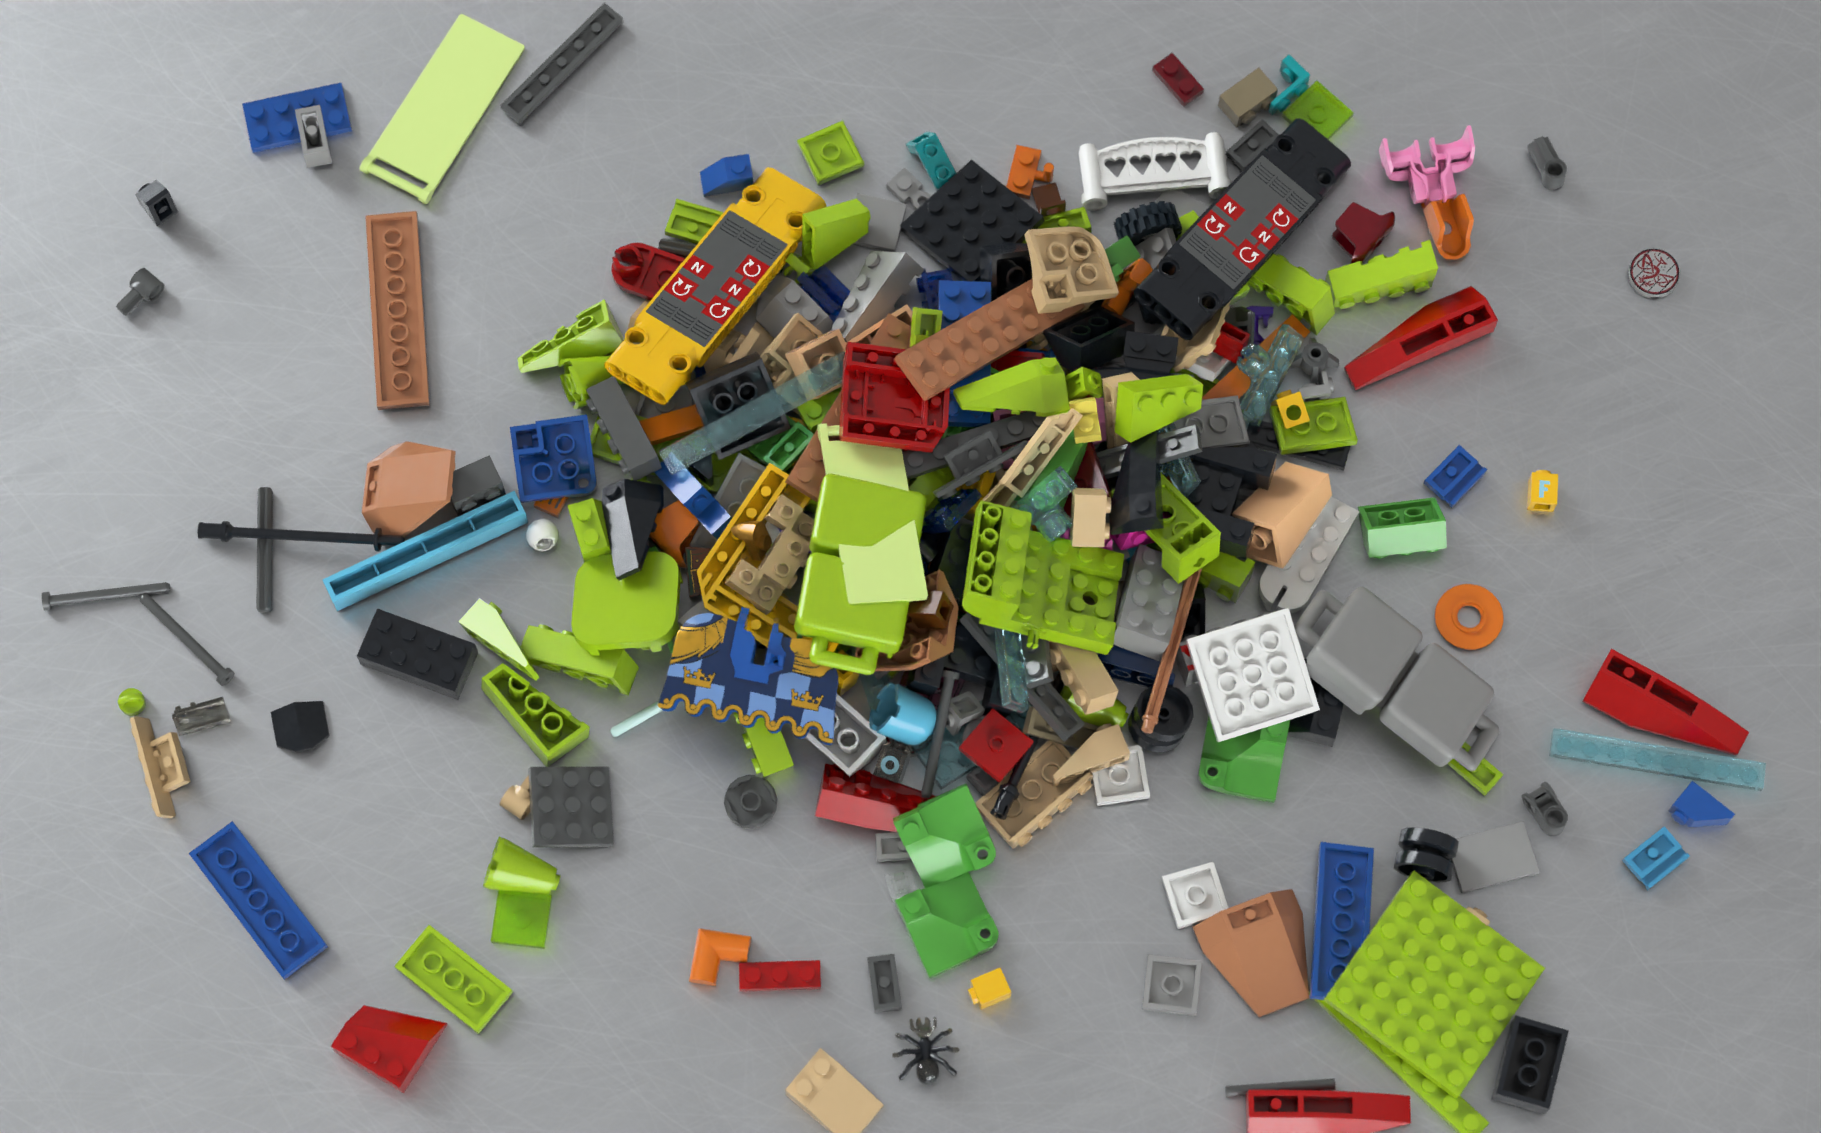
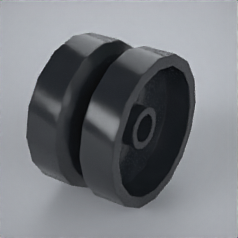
[1128,684,1194,753]
[1394,827,1459,882]

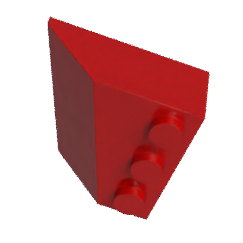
[331,1005,447,1094]

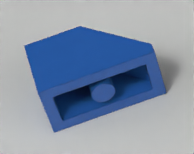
[700,154,753,197]
[1668,781,1735,828]

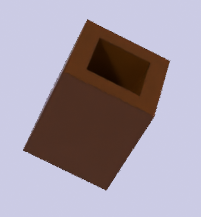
[908,591,954,629]

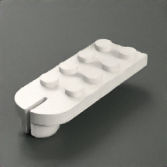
[1258,497,1359,613]

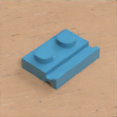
[1622,826,1690,890]

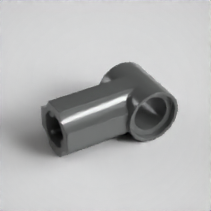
[1527,136,1567,190]

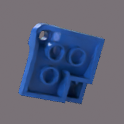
[510,414,597,503]

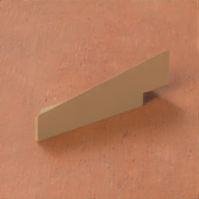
[982,408,1083,507]

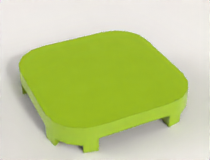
[571,552,683,656]

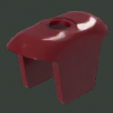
[1332,202,1395,264]

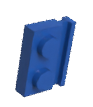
[1423,445,1488,508]

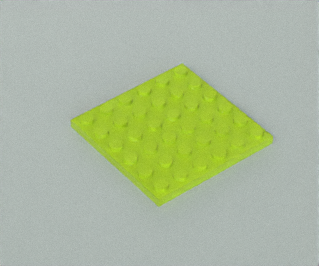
[1324,871,1545,1099]

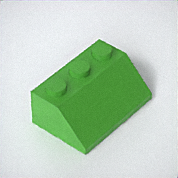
[1358,497,1447,559]

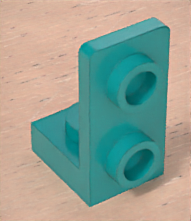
[1269,54,1310,116]
[906,132,956,189]

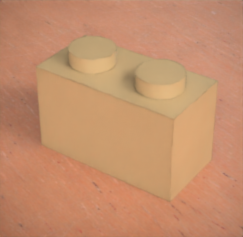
[1070,488,1111,547]

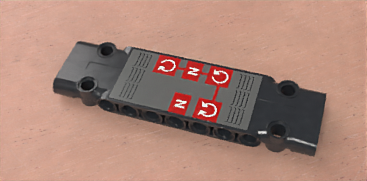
[1134,118,1351,340]

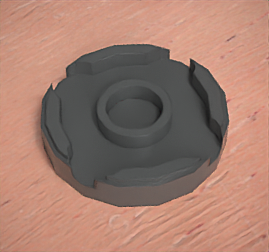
[724,775,777,829]

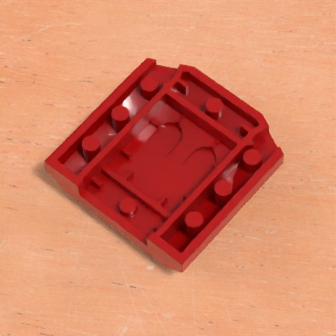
[839,342,950,453]

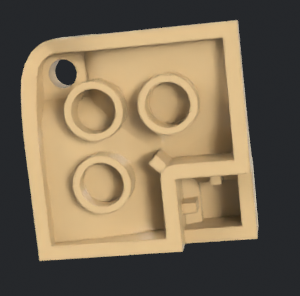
[1024,226,1119,314]
[760,313,823,417]

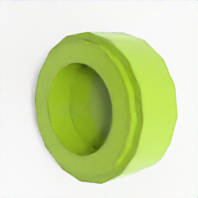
[118,688,146,716]

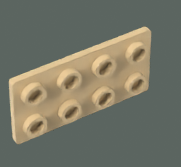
[1161,301,1231,373]

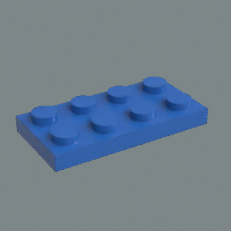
[242,82,352,153]

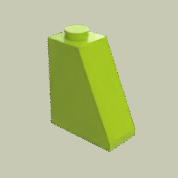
[802,198,871,269]

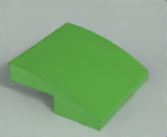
[747,414,814,472]

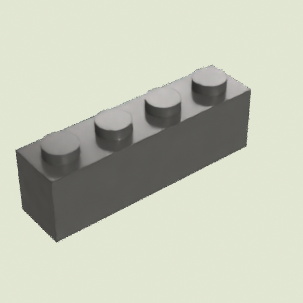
[586,376,662,481]

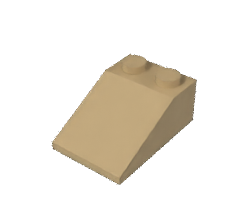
[785,1048,884,1133]

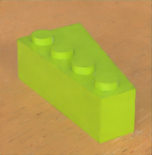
[481,663,590,767]

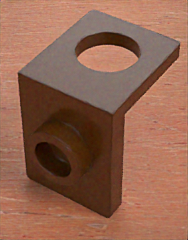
[1032,183,1066,217]

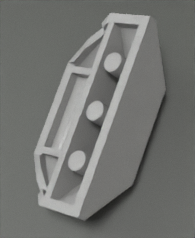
[756,273,833,339]

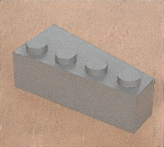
[831,251,924,342]

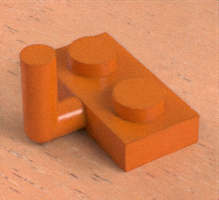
[1006,145,1054,200]

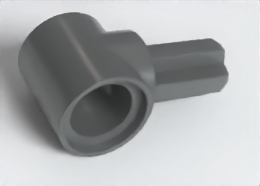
[116,268,165,315]

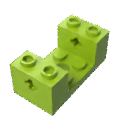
[1111,473,1221,584]

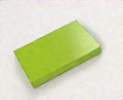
[1269,397,1358,455]

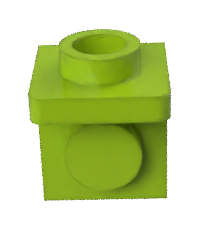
[1065,367,1103,400]

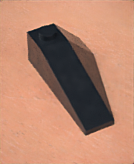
[1109,430,1164,535]
[602,479,664,581]

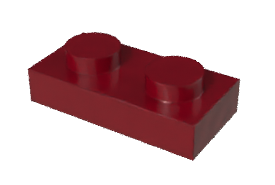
[1152,52,1204,107]

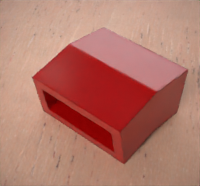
[1212,322,1250,364]

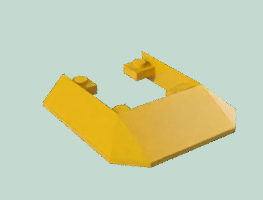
[697,463,839,652]

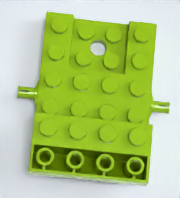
[962,500,1124,655]

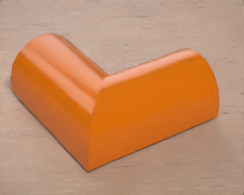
[1101,258,1153,316]
[689,928,752,986]

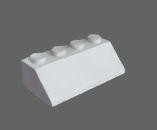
[806,694,887,777]

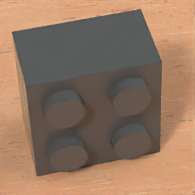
[450,455,506,516]

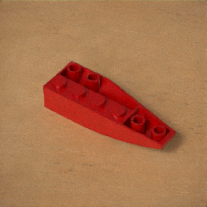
[1344,286,1498,390]
[1582,649,1749,756]
[815,763,936,832]
[1246,1090,1411,1133]

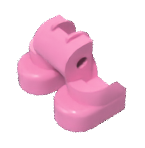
[1379,125,1475,206]

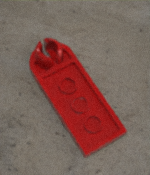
[612,243,685,301]

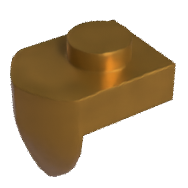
[731,521,772,561]

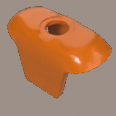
[1421,194,1474,260]
[649,500,699,568]

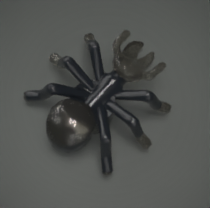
[892,1017,959,1085]

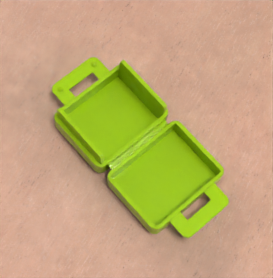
[794,474,927,675]

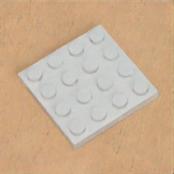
[1186,608,1320,742]

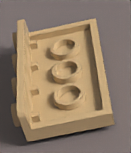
[975,740,1094,849]

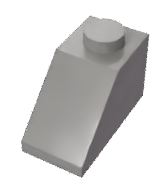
[295,105,332,168]

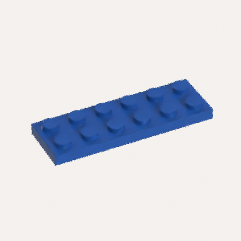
[938,280,991,427]
[189,821,328,980]
[1310,842,1374,1000]

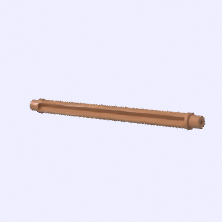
[1141,568,1202,734]

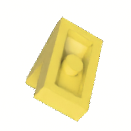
[1069,396,1102,444]

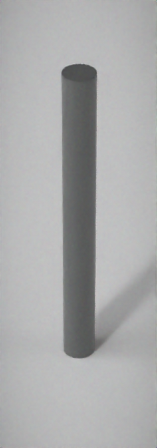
[1225,1078,1335,1097]

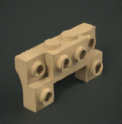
[725,494,814,615]

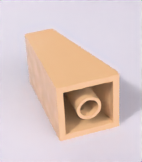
[1232,462,1332,569]

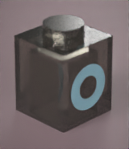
[873,740,912,783]

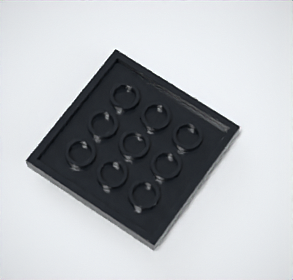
[900,159,1044,282]

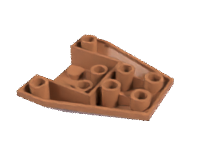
[362,441,456,546]
[855,570,959,671]
[1193,889,1309,1018]

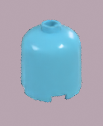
[869,682,937,745]

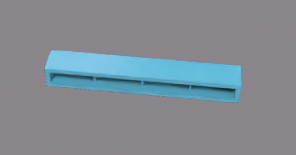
[323,490,528,612]

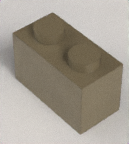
[1218,67,1278,128]

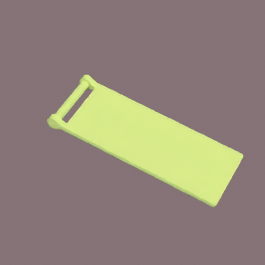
[360,14,525,204]
[818,423,928,604]

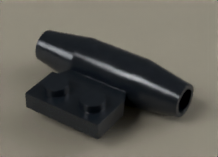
[1095,331,1179,390]

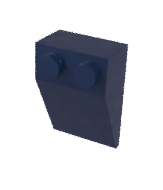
[1098,645,1175,688]

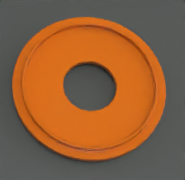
[1435,584,1503,650]

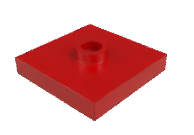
[958,708,1034,783]

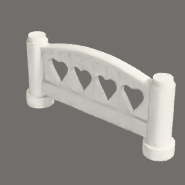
[1079,132,1233,211]

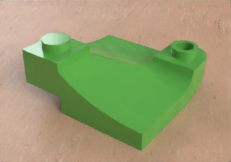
[1198,715,1290,803]
[893,783,996,888]
[895,872,999,979]

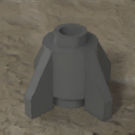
[1287,338,1339,385]

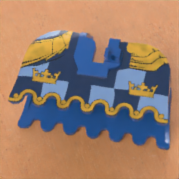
[658,607,838,745]

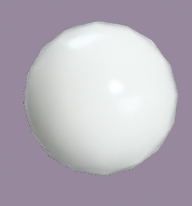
[526,518,559,551]

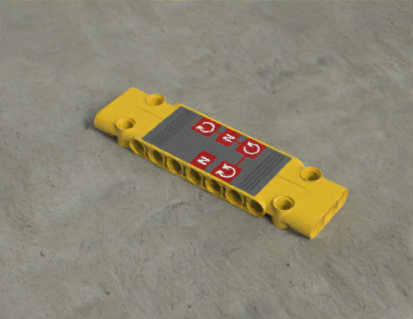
[604,167,826,405]

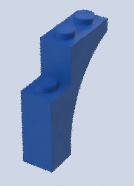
[655,453,733,540]

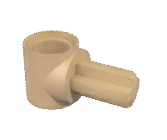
[500,775,530,820]

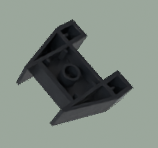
[1163,447,1277,559]
[906,600,1019,718]

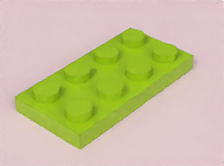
[394,925,513,1034]

